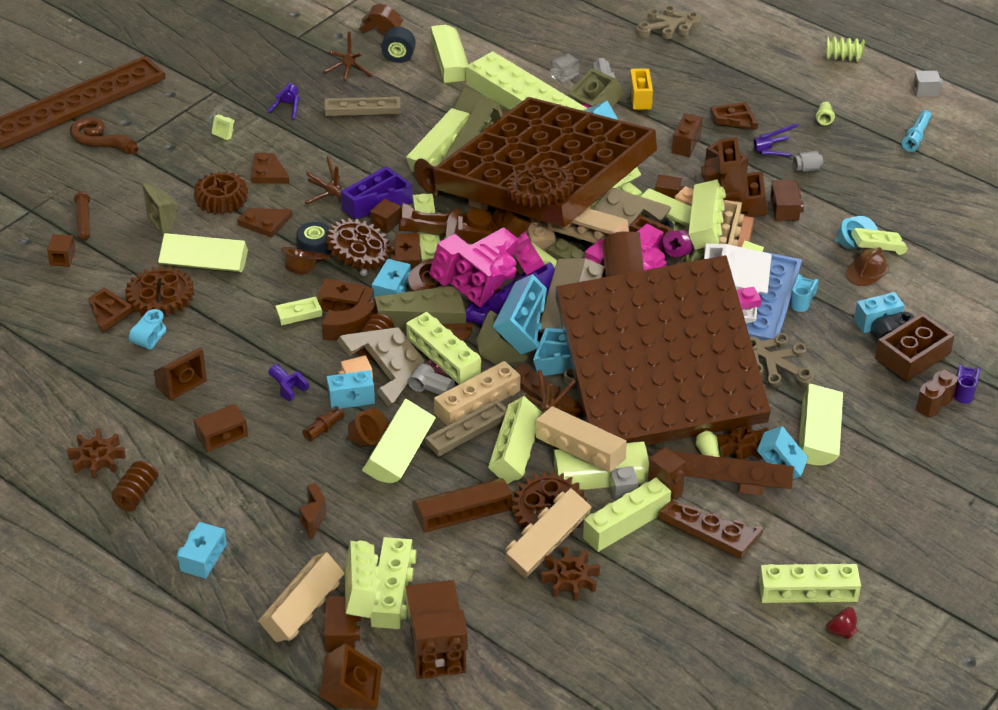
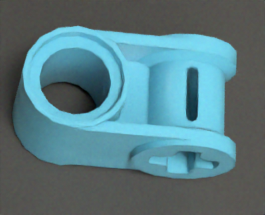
[790,274,819,312]
[129,309,166,350]

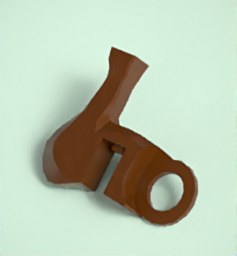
[399,203,496,245]

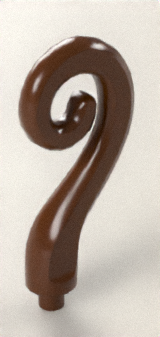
[70,117,139,154]

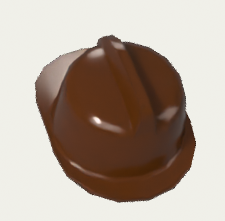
[414,158,443,198]
[281,247,330,275]
[846,247,888,286]
[408,258,445,291]
[346,408,389,447]

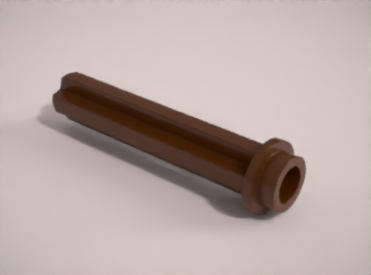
[74,191,90,240]

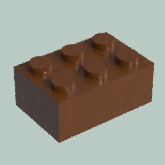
[875,312,955,382]

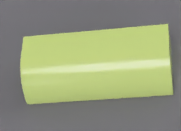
[431,25,469,83]
[158,233,248,272]
[799,383,843,465]
[362,399,436,483]
[554,442,649,490]

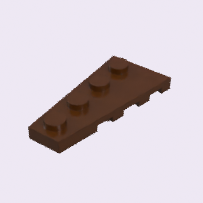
[659,500,764,559]

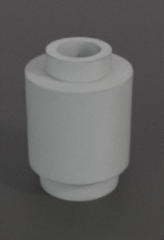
[793,151,823,172]

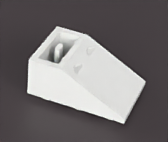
[704,244,772,294]

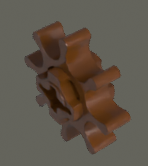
[717,425,769,460]
[67,429,126,478]
[541,547,600,601]

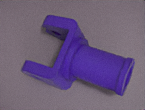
[268,363,309,402]

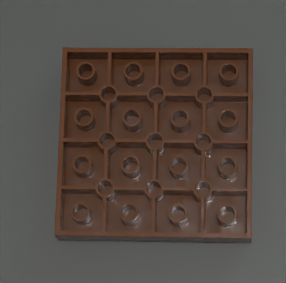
[433,97,657,227]
[556,255,771,446]

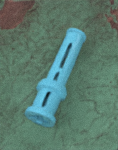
[901,110,932,152]

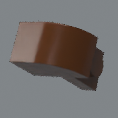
[359,4,403,35]

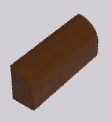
[602,231,644,277]
[412,478,512,533]

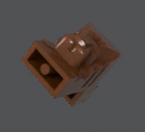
[701,137,768,217]
[405,580,468,679]

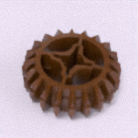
[194,171,248,215]

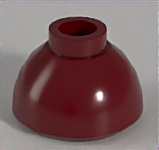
[825,606,859,640]

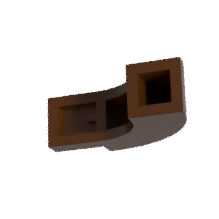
[322,287,376,341]

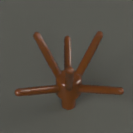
[323,31,372,81]
[305,156,342,204]
[524,370,582,414]

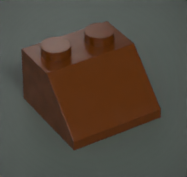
[154,347,207,401]
[320,643,382,710]

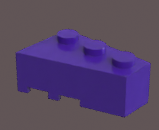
[341,166,413,219]
[487,262,555,315]

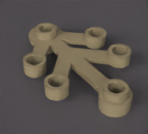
[636,5,702,39]
[750,333,814,388]

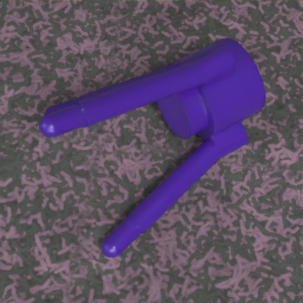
[267,83,300,120]
[754,123,799,157]

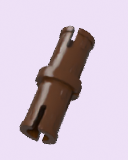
[302,406,344,442]

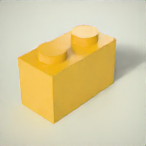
[629,69,653,110]

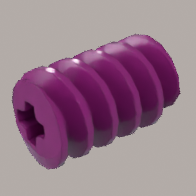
[662,230,694,257]

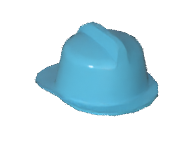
[835,216,878,250]

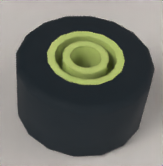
[381,27,416,63]
[296,222,332,255]

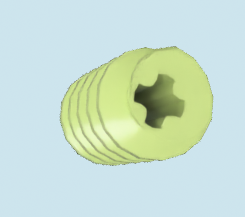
[826,37,864,62]

